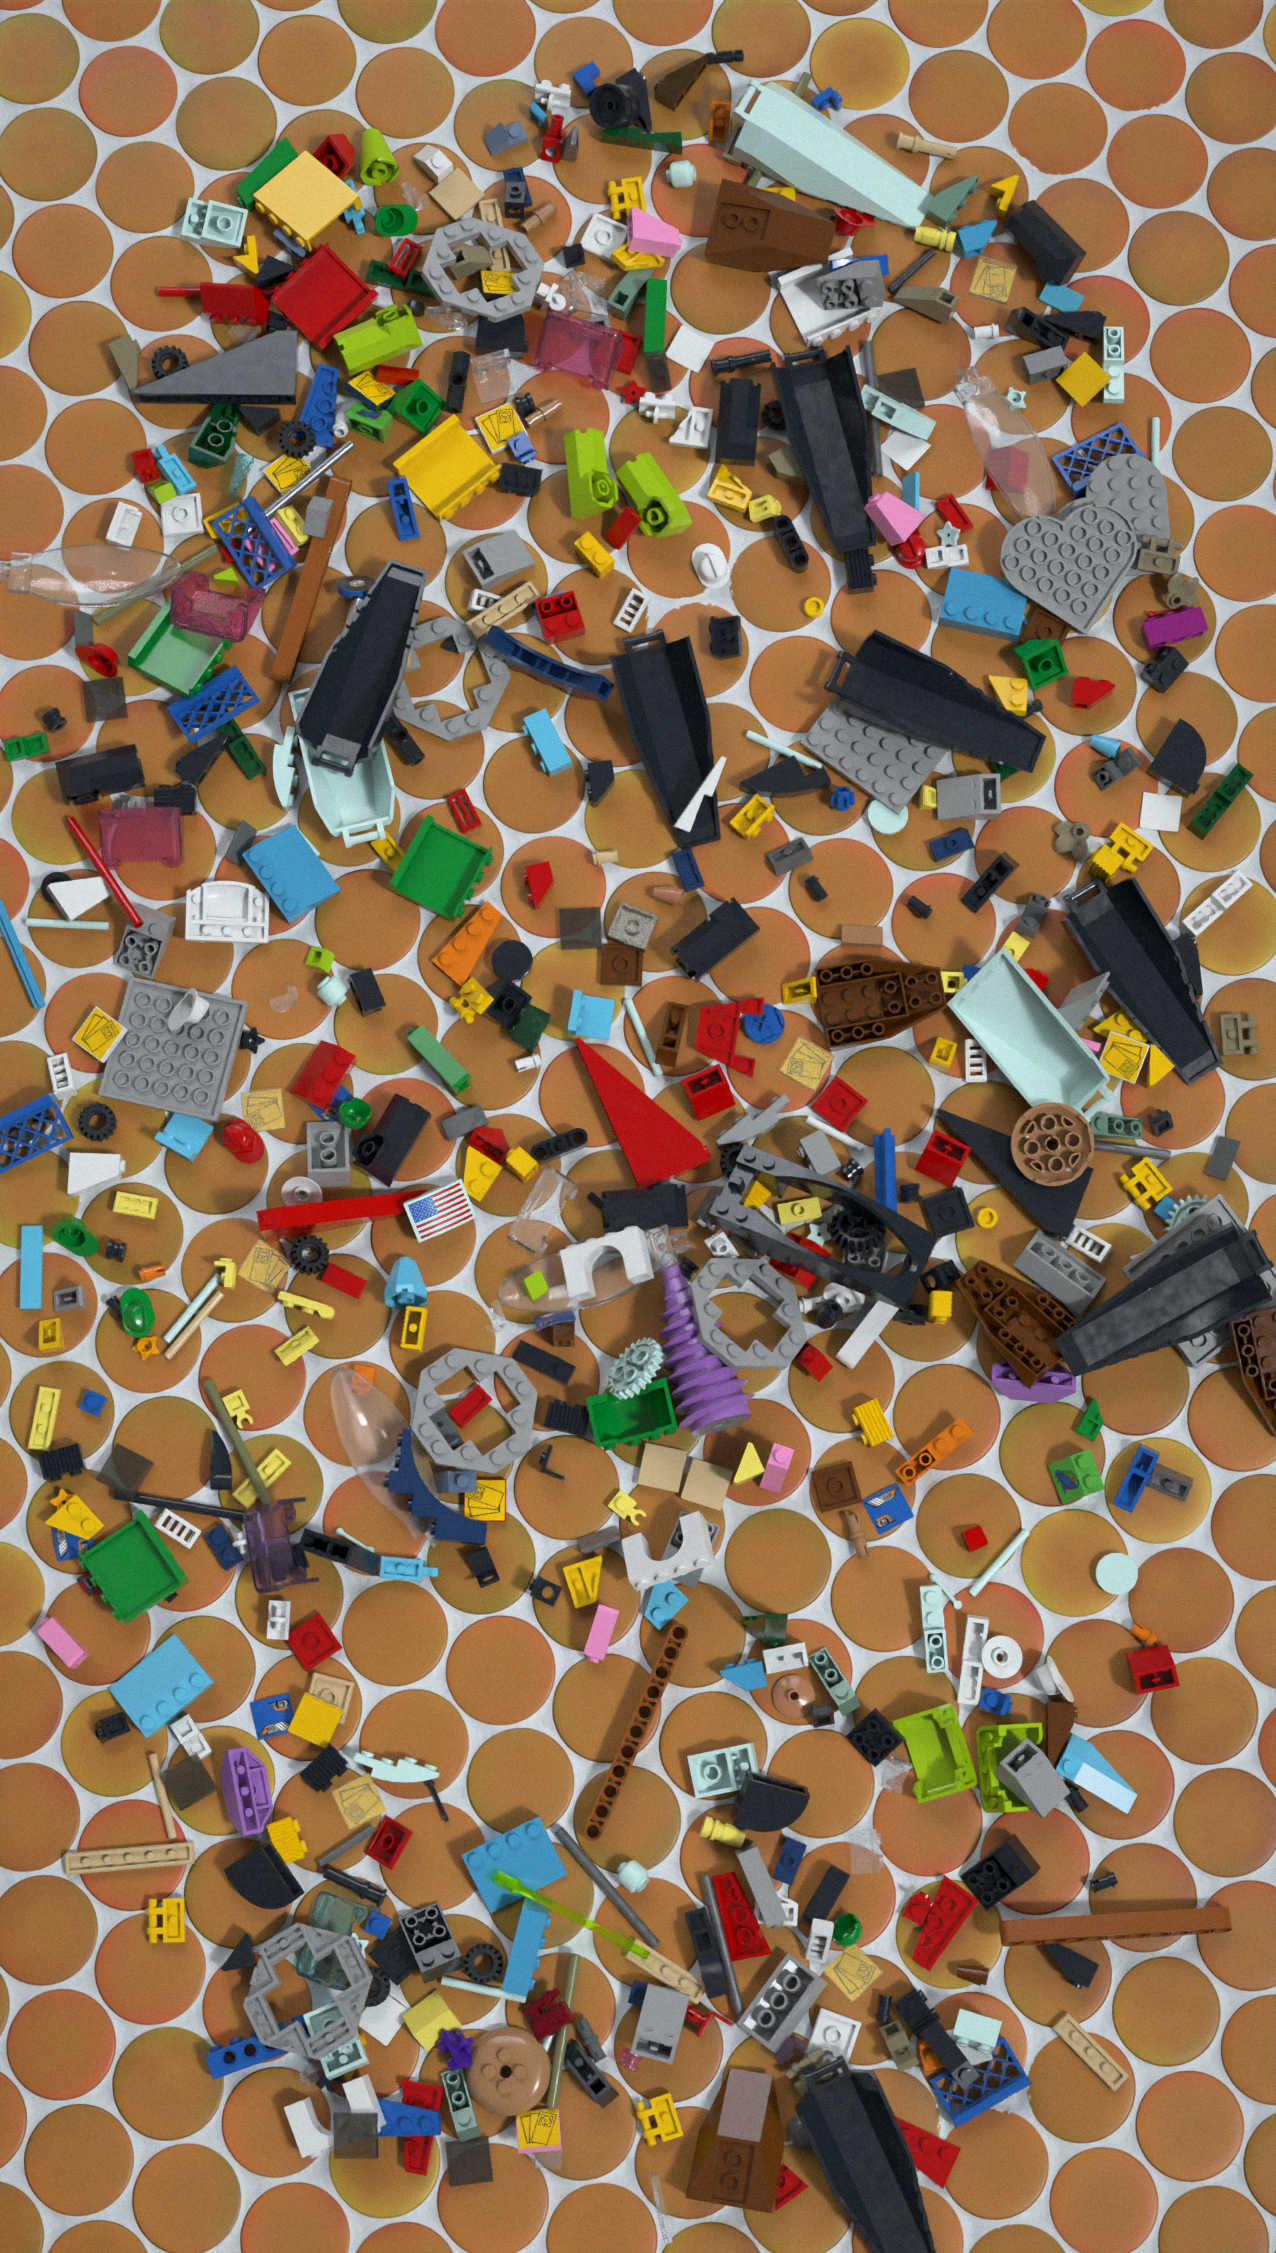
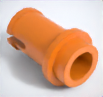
[139,1263,166,1283]
[1130,1621,1158,1647]

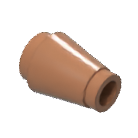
[653,886,684,907]

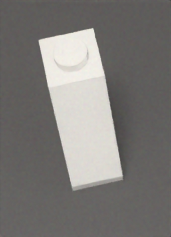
[46,877,112,923]
[67,1152,126,1197]

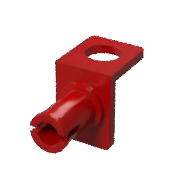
[540,114,567,163]
[684,2005,734,2038]

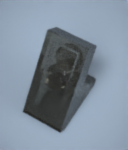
[645,350,672,394]

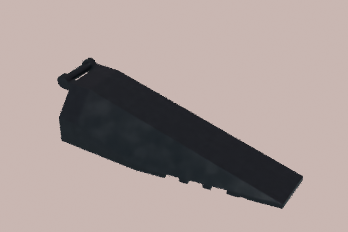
[769,345,876,554]
[295,559,428,778]
[609,628,721,850]
[823,629,1047,773]
[1060,875,1223,1085]
[1054,1221,1274,1377]
[794,2055,936,2253]

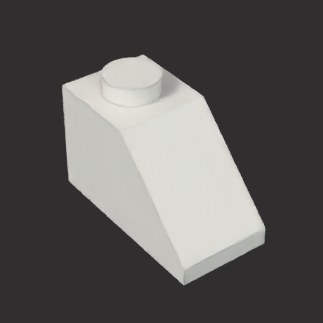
[413,145,454,185]

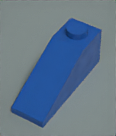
[385,475,420,541]

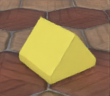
[918,785,937,809]

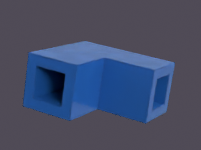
[573,61,600,98]

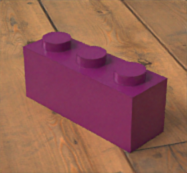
[1140,606,1208,651]

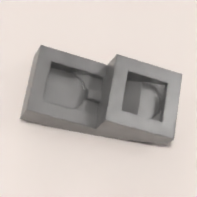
[440,1105,489,1142]

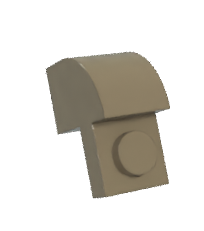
[879,2019,919,2072]

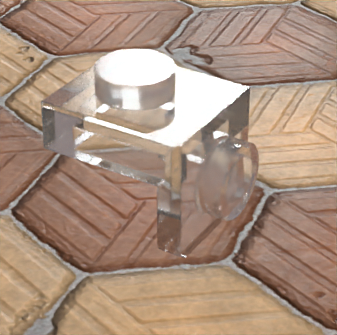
[269,981,299,1012]
[881,1755,911,1793]
[299,2058,323,2088]

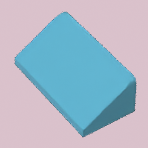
[1038,280,1084,313]
[902,472,920,511]

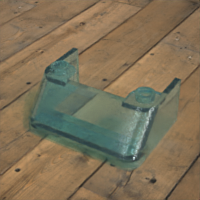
[296,1891,381,1991]

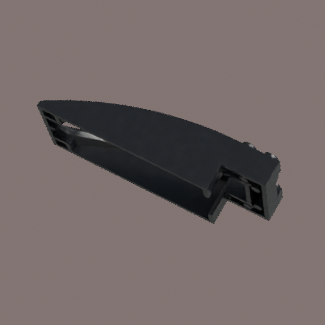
[709,1144,938,1310]

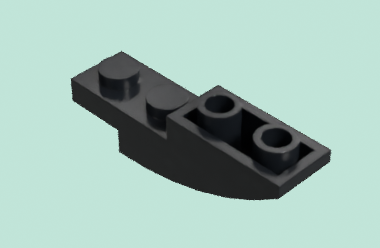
[684,1907,730,1999]

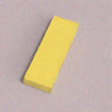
[28,1386,62,1452]
[232,1449,292,1509]

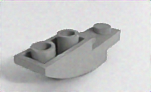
[716,1094,790,1148]

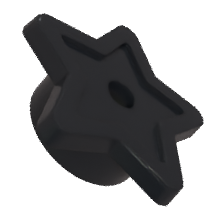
[240,1027,265,1054]

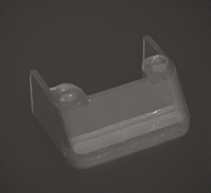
[507,1164,579,1260]

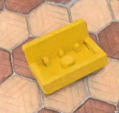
[729,794,775,841]

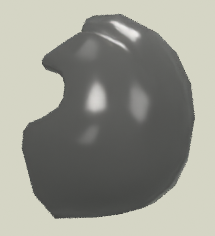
[787,2114,811,2148]

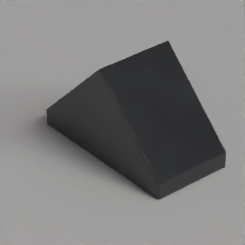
[256,255,295,288]
[239,405,281,437]
[221,1932,256,1971]

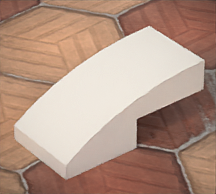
[925,544,970,569]
[170,1714,213,1763]

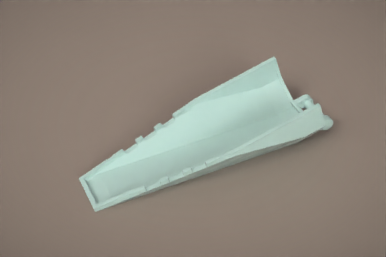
[732,79,935,231]

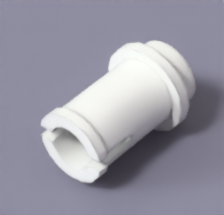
[974,323,999,340]
[332,412,348,437]
[515,1053,542,1073]
[798,1296,824,1314]

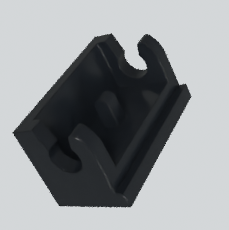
[347,967,386,1017]

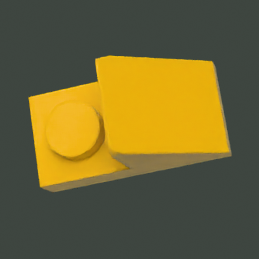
[989,175,1019,219]
[233,235,260,280]

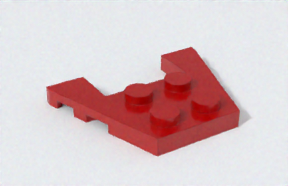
[695,997,765,1077]

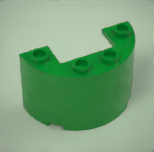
[586,1378,678,1451]

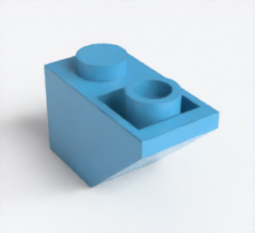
[956,220,997,260]
[719,1658,767,1691]

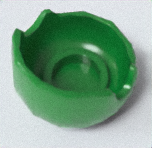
[338,1097,372,1129]
[832,1913,863,1947]

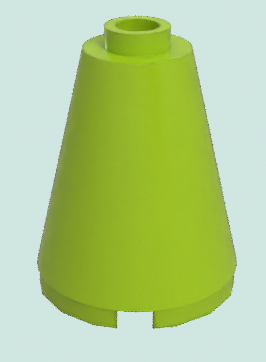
[359,128,399,186]

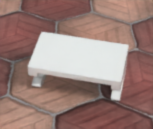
[106,501,143,551]
[762,1642,809,1674]

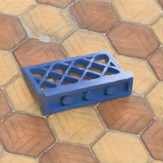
[1051,422,1146,500]
[212,496,297,592]
[166,665,260,744]
[0,1092,74,1174]
[873,1128,897,1212]
[930,2037,1031,2128]

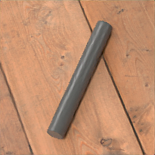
[318,1824,376,1868]

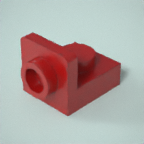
[131,448,160,484]
[902,1891,934,1926]

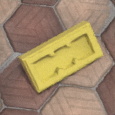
[1001,931,1030,962]
[113,1191,159,1220]
[777,1197,822,1226]

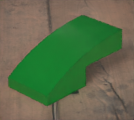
[3,732,51,762]

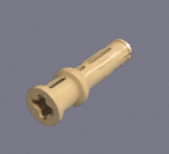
[896,131,957,160]

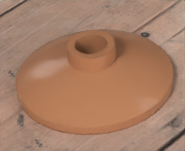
[773,1675,815,1718]

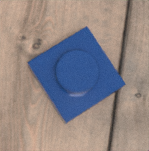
[79,1389,108,1417]
[364,1911,392,1940]

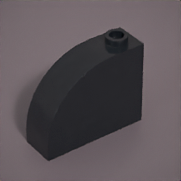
[475,300,529,360]
[1146,718,1207,798]
[298,1528,381,1576]
[730,1771,810,1832]
[224,1839,305,1909]

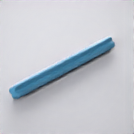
[0,898,46,1009]

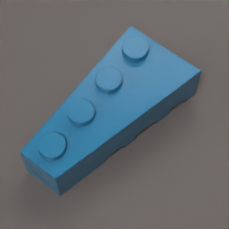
[501,1896,551,1997]

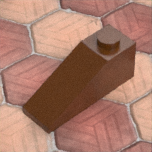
[655,1002,689,1068]
[553,1320,575,1347]
[1046,1702,1077,1766]

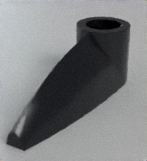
[210,1431,232,1490]

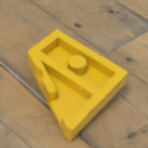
[610,242,665,271]
[707,464,752,513]
[203,502,254,539]
[988,675,1028,716]
[1092,1008,1149,1043]
[463,1146,503,1202]
[45,1494,105,1540]
[563,1555,602,1609]

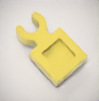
[222,1389,253,1429]
[608,1490,646,1526]

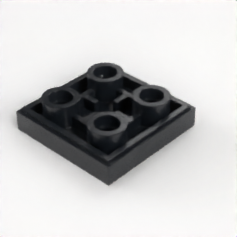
[846,1708,906,1767]

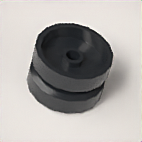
[589,84,640,129]

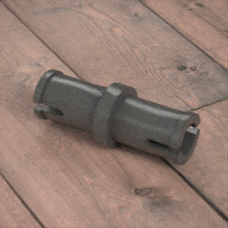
[574,2017,607,2063]

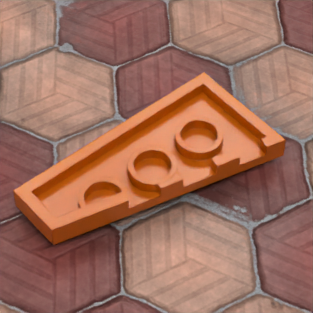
[432,901,503,988]

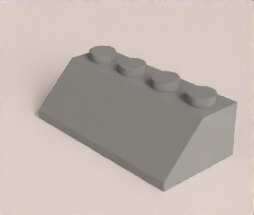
[1013,1229,1106,1315]
[737,1953,828,2054]

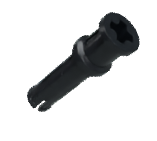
[710,349,772,377]
[323,1865,388,1908]

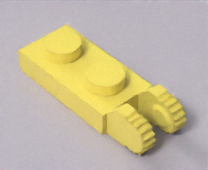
[278,1291,335,1320]

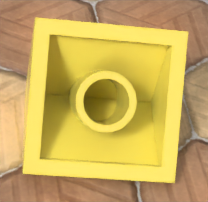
[732,1442,765,1486]
[402,1990,462,2051]

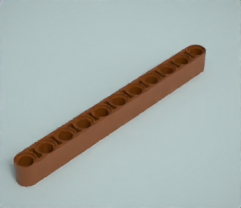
[270,475,352,685]
[583,1623,688,1841]
[999,1907,1232,1947]

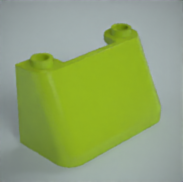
[893,1703,977,1804]
[976,1723,1044,1813]

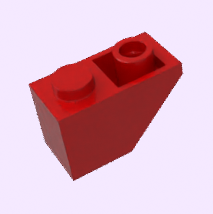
[1069,676,1115,710]
[522,861,554,910]
[794,1341,833,1382]

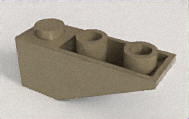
[894,285,960,325]

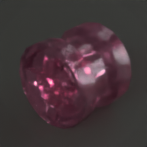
[617,2046,643,2072]

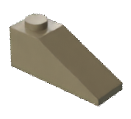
[108,334,141,403]

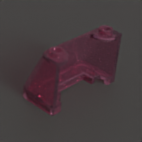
[533,310,625,391]
[170,570,266,643]
[98,807,185,870]

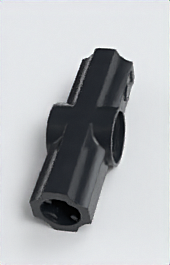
[445,351,471,414]
[385,712,425,767]

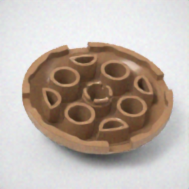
[1011,1102,1094,1186]
[465,2027,550,2116]

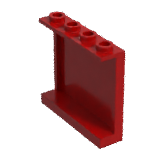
[270,242,379,353]

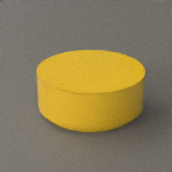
[804,597,824,619]
[976,1208,998,1229]

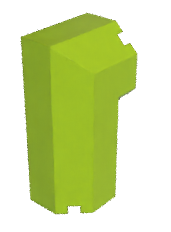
[333,304,423,376]
[564,428,618,520]
[616,452,692,538]

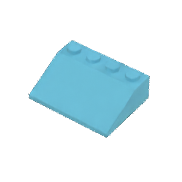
[109,1633,215,1738]

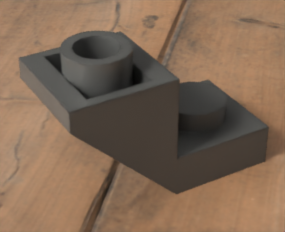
[1091,747,1142,791]
[1015,892,1051,939]

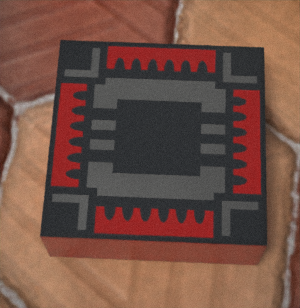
[76,1570,100,1596]

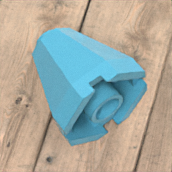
[384,1257,427,1310]

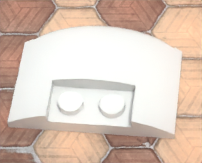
[185,881,269,945]

